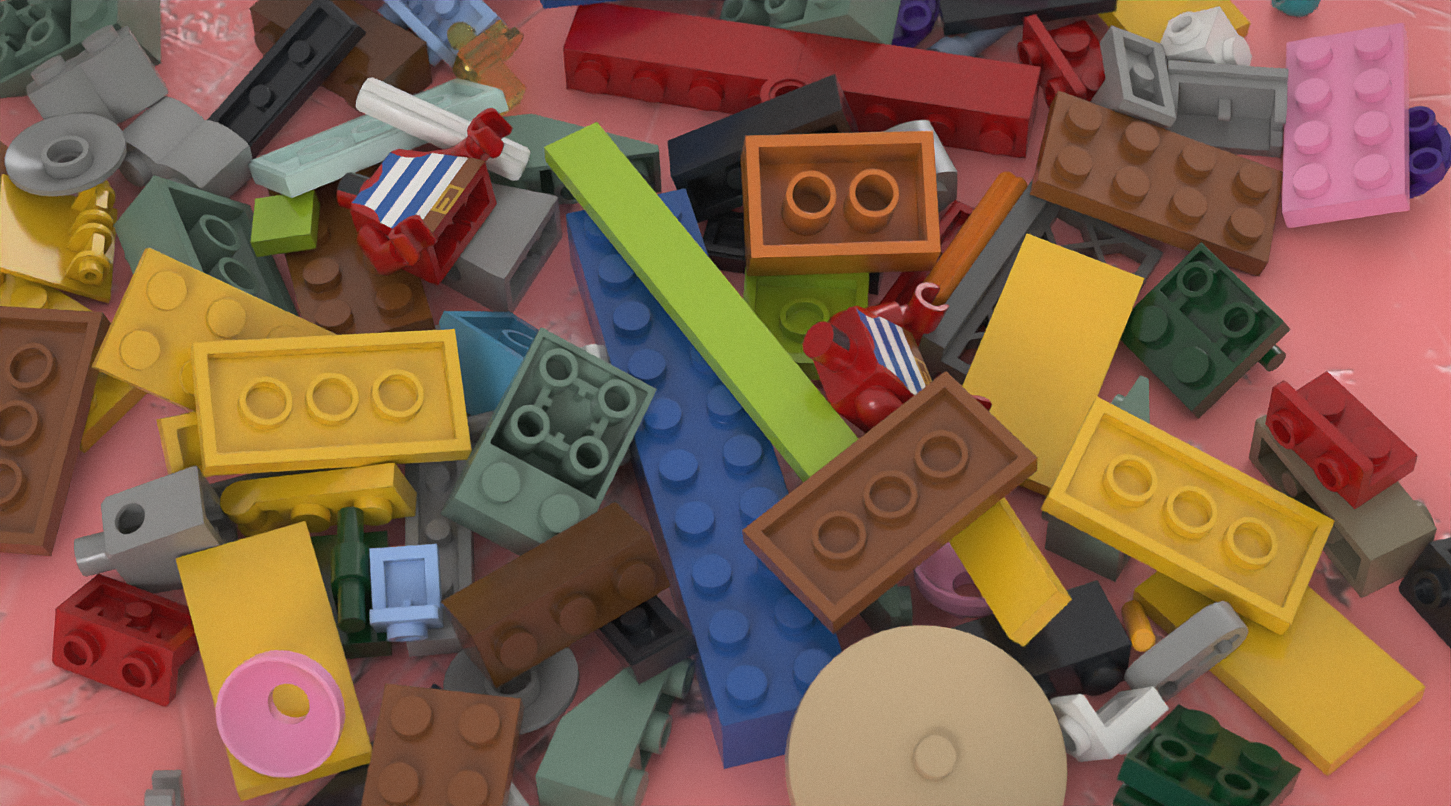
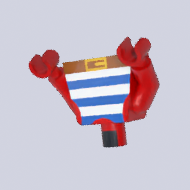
[337,108,513,286]
[803,282,996,434]

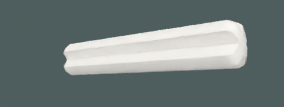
[356,77,530,181]

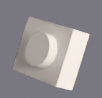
[1160,6,1252,66]
[1049,687,1169,762]

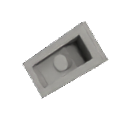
[1090,25,1177,128]

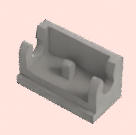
[1163,60,1288,157]

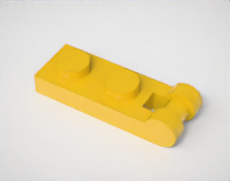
[220,462,417,538]

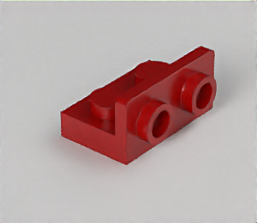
[1017,14,1106,108]
[1265,371,1418,509]
[52,574,199,707]

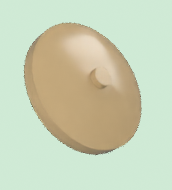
[785,625,1067,806]

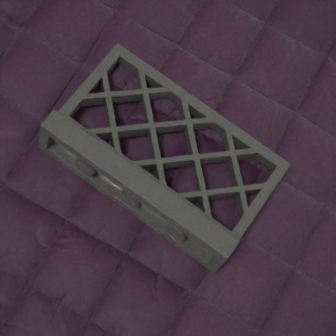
[918,180,1163,385]

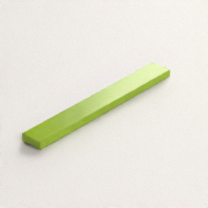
[544,122,858,482]

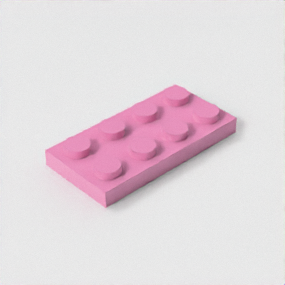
[1282,22,1410,228]

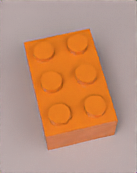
[741,131,941,276]

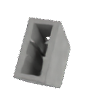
[441,183,562,313]
[74,466,238,593]

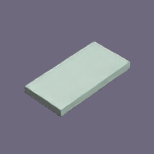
[248,78,509,198]

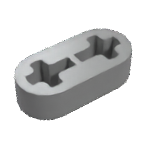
[1124,601,1249,702]

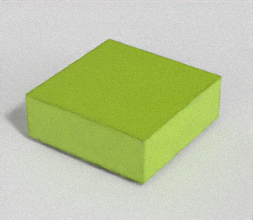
[250,190,320,257]

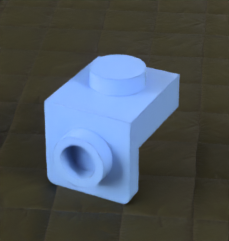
[369,544,444,642]

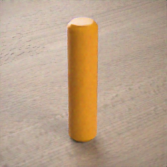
[1121,600,1155,652]

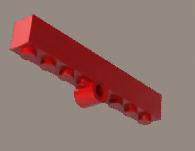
[563,2,1041,159]

